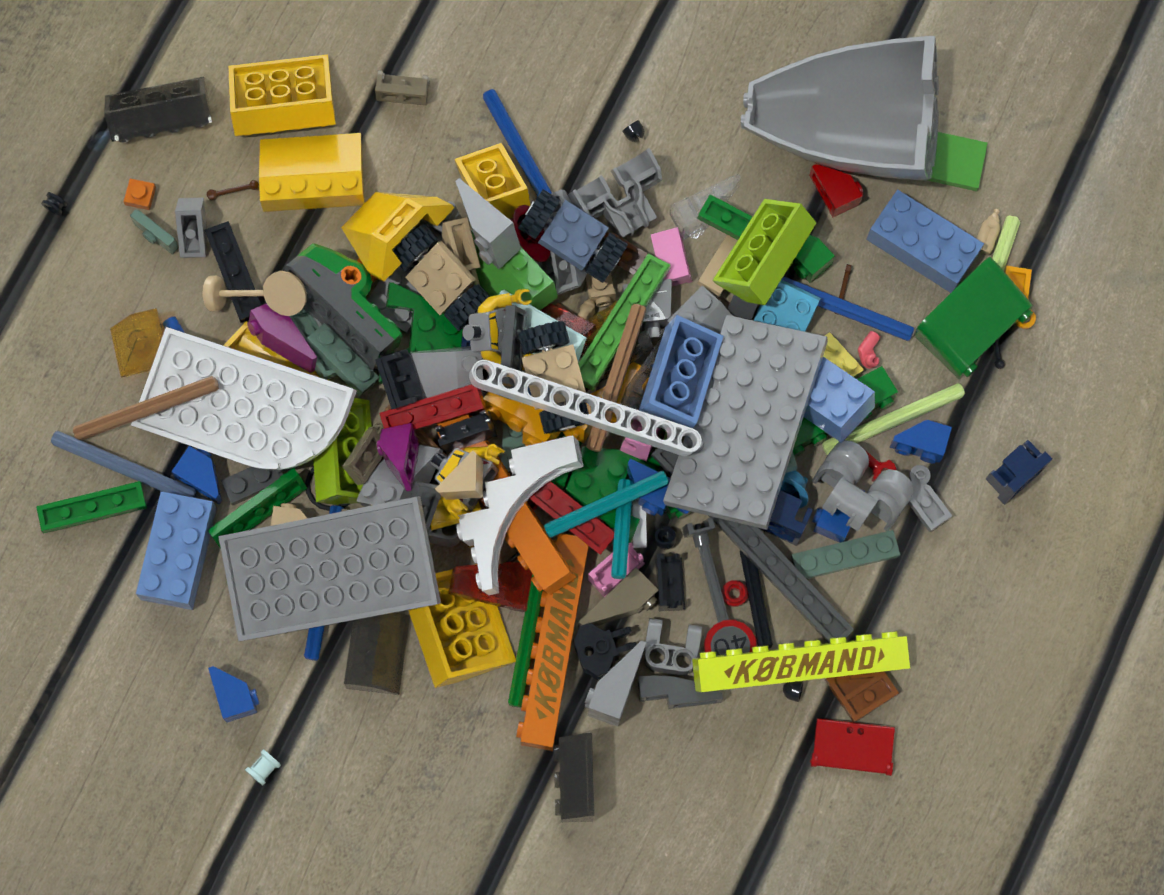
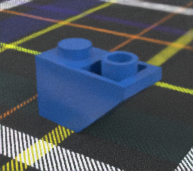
[889,420,952,463]

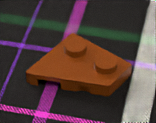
[825,671,899,723]

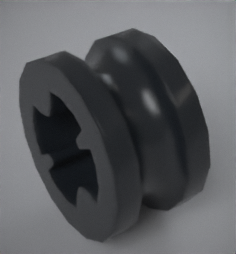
[41,192,68,216]

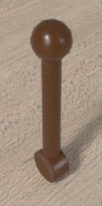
[207,180,259,201]
[835,264,852,315]

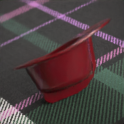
[511,205,550,262]

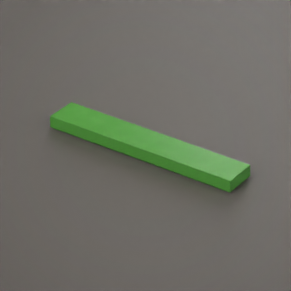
[578,254,671,391]

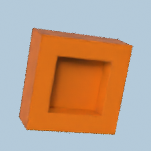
[123,178,156,210]

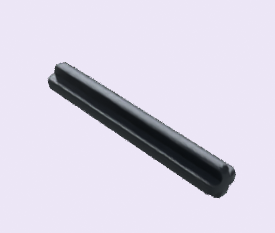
[740,550,773,649]

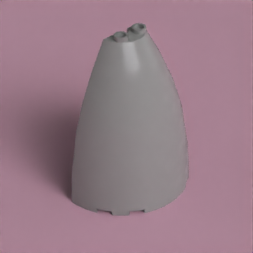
[741,36,939,180]

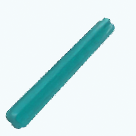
[544,471,669,537]

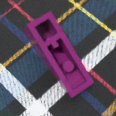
[247,303,317,373]
[377,423,420,491]

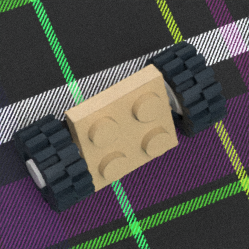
[393,225,490,331]
[518,321,589,434]

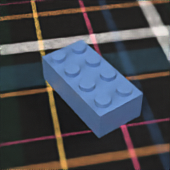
[866,189,984,293]
[639,315,723,428]
[804,357,875,443]
[136,492,217,610]

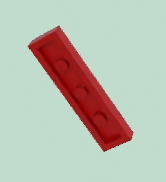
[379,384,486,430]
[529,481,614,555]

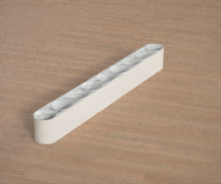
[469,360,702,456]

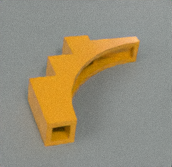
[483,361,651,446]

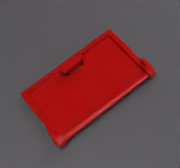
[810,718,895,776]

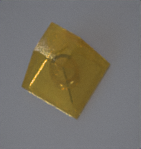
[110,308,164,378]

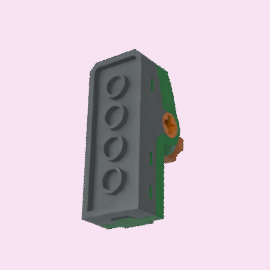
[284,243,403,371]

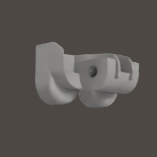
[568,148,662,238]
[812,440,914,531]

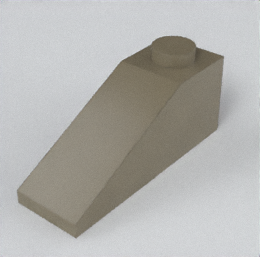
[578,568,659,627]

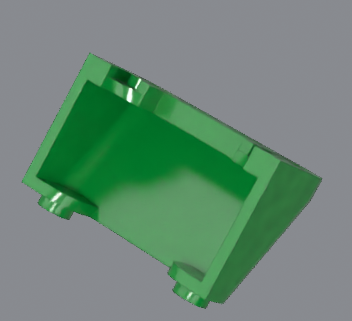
[915,257,1033,379]

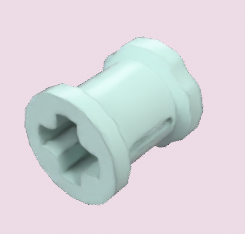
[245,749,281,786]

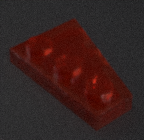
[448,562,533,613]

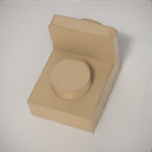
[585,272,616,307]

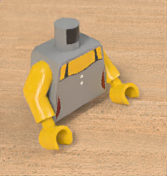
[463,289,534,370]
[431,444,505,520]

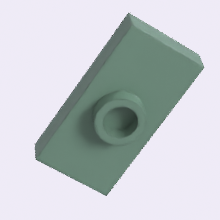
[130,209,178,255]

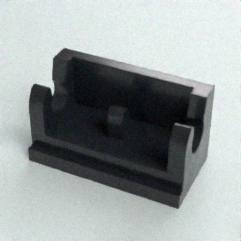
[375,348,425,409]
[436,409,497,453]
[655,553,685,612]

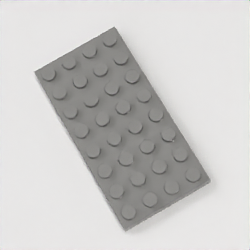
[663,315,828,530]
[218,496,441,641]

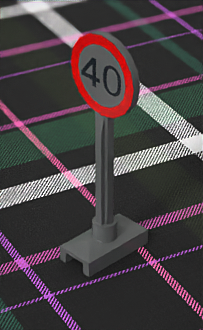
[682,517,757,656]

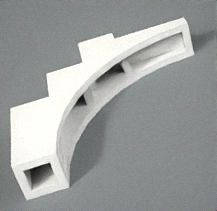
[456,435,583,595]

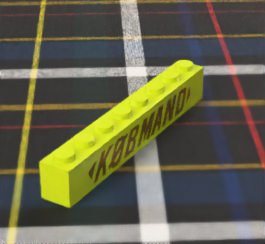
[692,631,910,692]

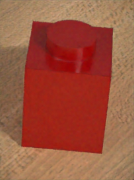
[809,164,863,218]

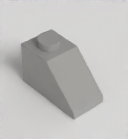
[175,198,206,258]

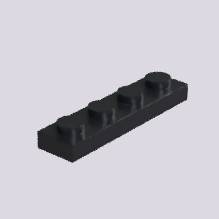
[205,221,262,323]

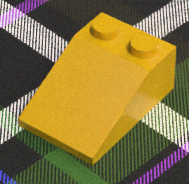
[455,143,531,219]

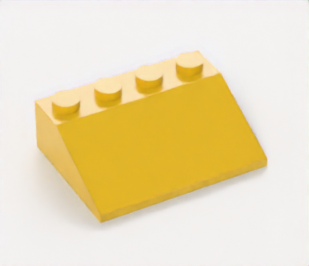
[228,54,336,136]
[259,133,365,212]
[408,564,516,688]

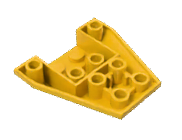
[341,192,454,281]

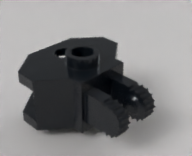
[574,623,637,681]

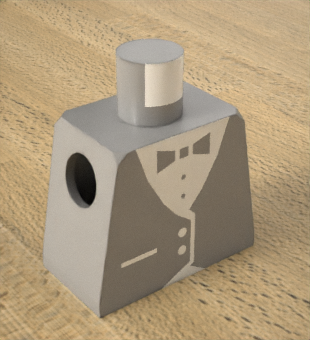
[622,279,672,342]

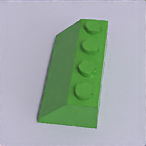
[471,230,558,310]

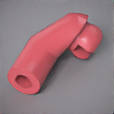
[858,331,880,369]

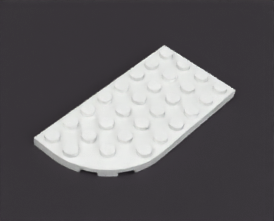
[131,327,357,470]

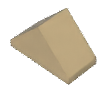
[435,451,483,500]

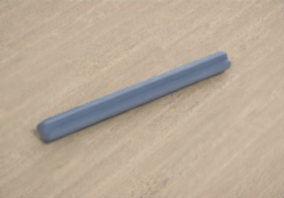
[51,431,196,498]

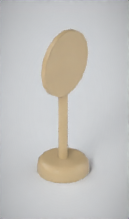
[203,271,307,316]

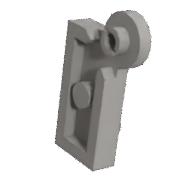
[908,465,952,532]

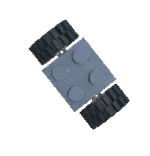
[518,189,628,283]

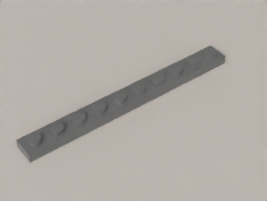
[651,448,854,643]

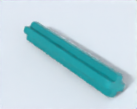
[611,479,633,579]

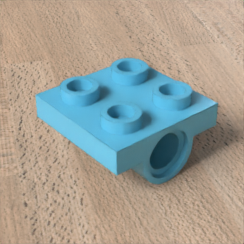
[753,280,821,332]

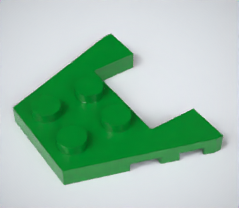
[379,282,463,384]
[565,446,660,543]

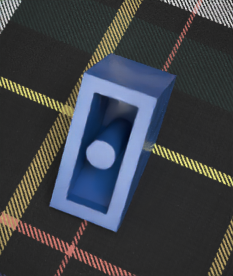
[172,446,222,504]
[627,459,671,516]
[812,489,865,543]
[208,666,260,723]

